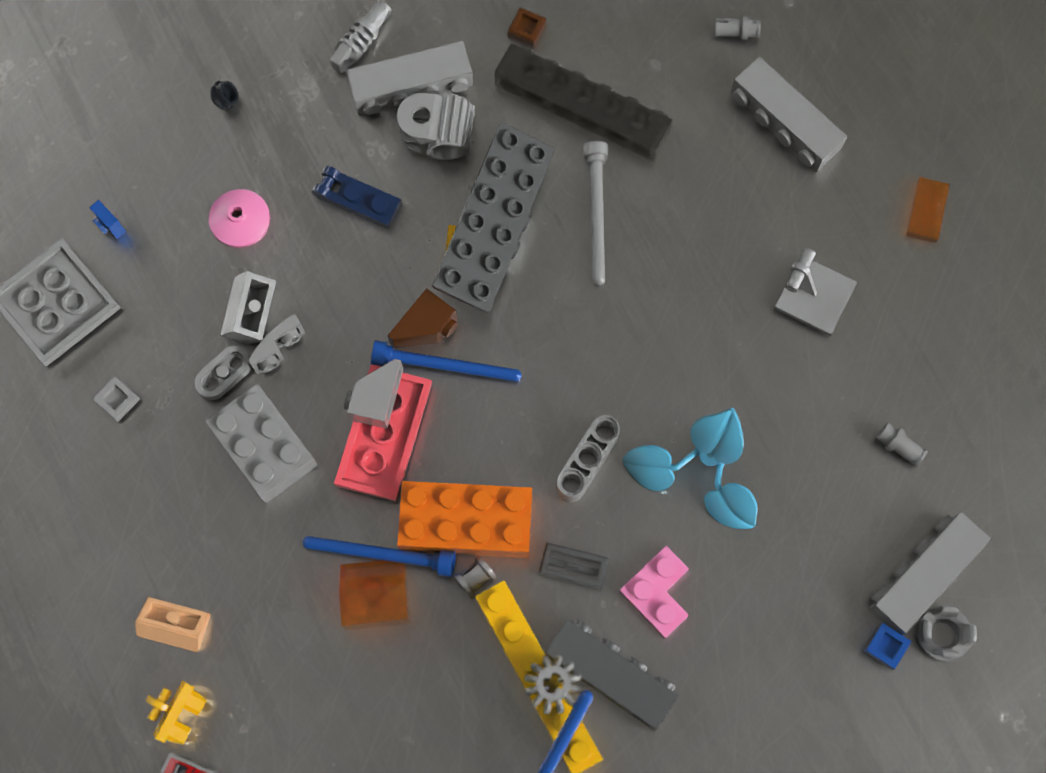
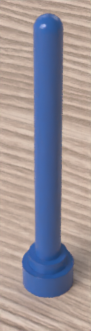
[371,340,522,382]
[302,536,456,577]
[537,690,593,773]

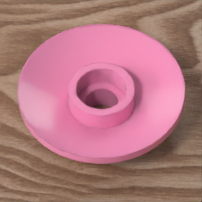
[209,189,270,247]

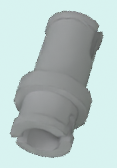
[715,16,761,40]
[876,423,928,467]

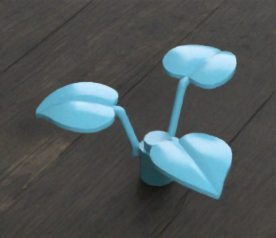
[622,408,758,529]

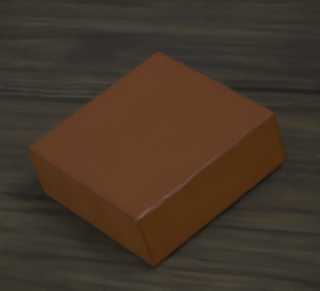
[507,7,547,47]

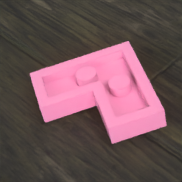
[619,545,689,639]

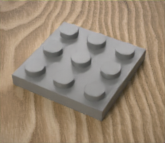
[0,238,121,367]

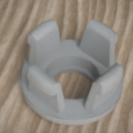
[917,605,977,661]

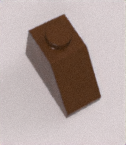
[387,288,458,348]

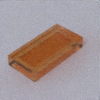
[906,177,950,243]

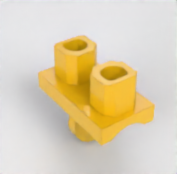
[145,680,207,744]

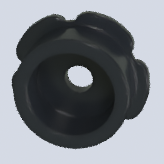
[210,81,238,110]

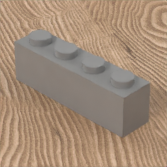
[347,41,473,115]
[731,56,848,172]
[869,512,991,635]

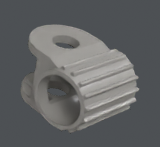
[397,92,475,160]

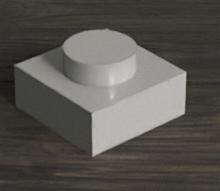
[93,376,140,422]

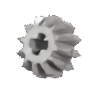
[524,655,582,714]

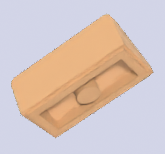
[135,597,210,652]

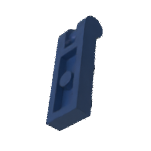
[312,165,402,229]

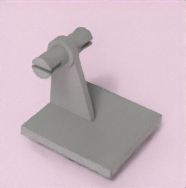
[774,248,857,336]

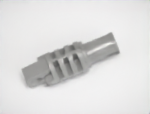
[330,0,392,74]

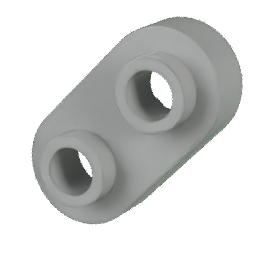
[194,346,252,400]

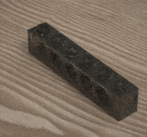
[494,43,673,162]

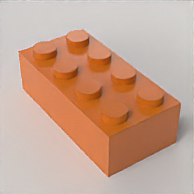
[397,481,532,558]

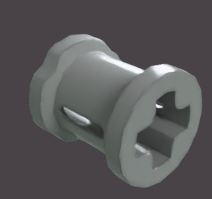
[453,555,496,598]

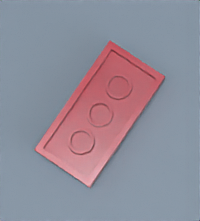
[334,364,432,503]

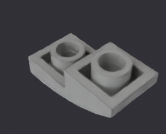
[249,314,305,374]

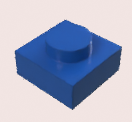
[89,199,126,239]
[864,623,912,670]

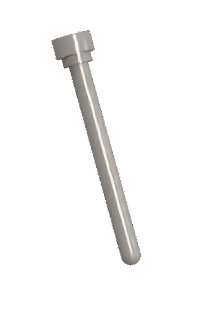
[584,141,608,285]

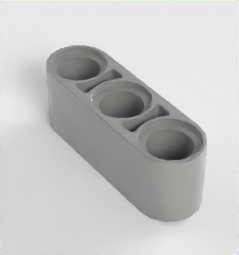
[556,415,620,503]

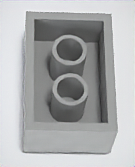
[205,383,318,504]

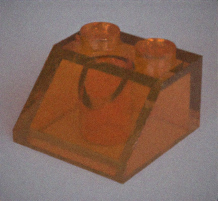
[339,560,411,630]

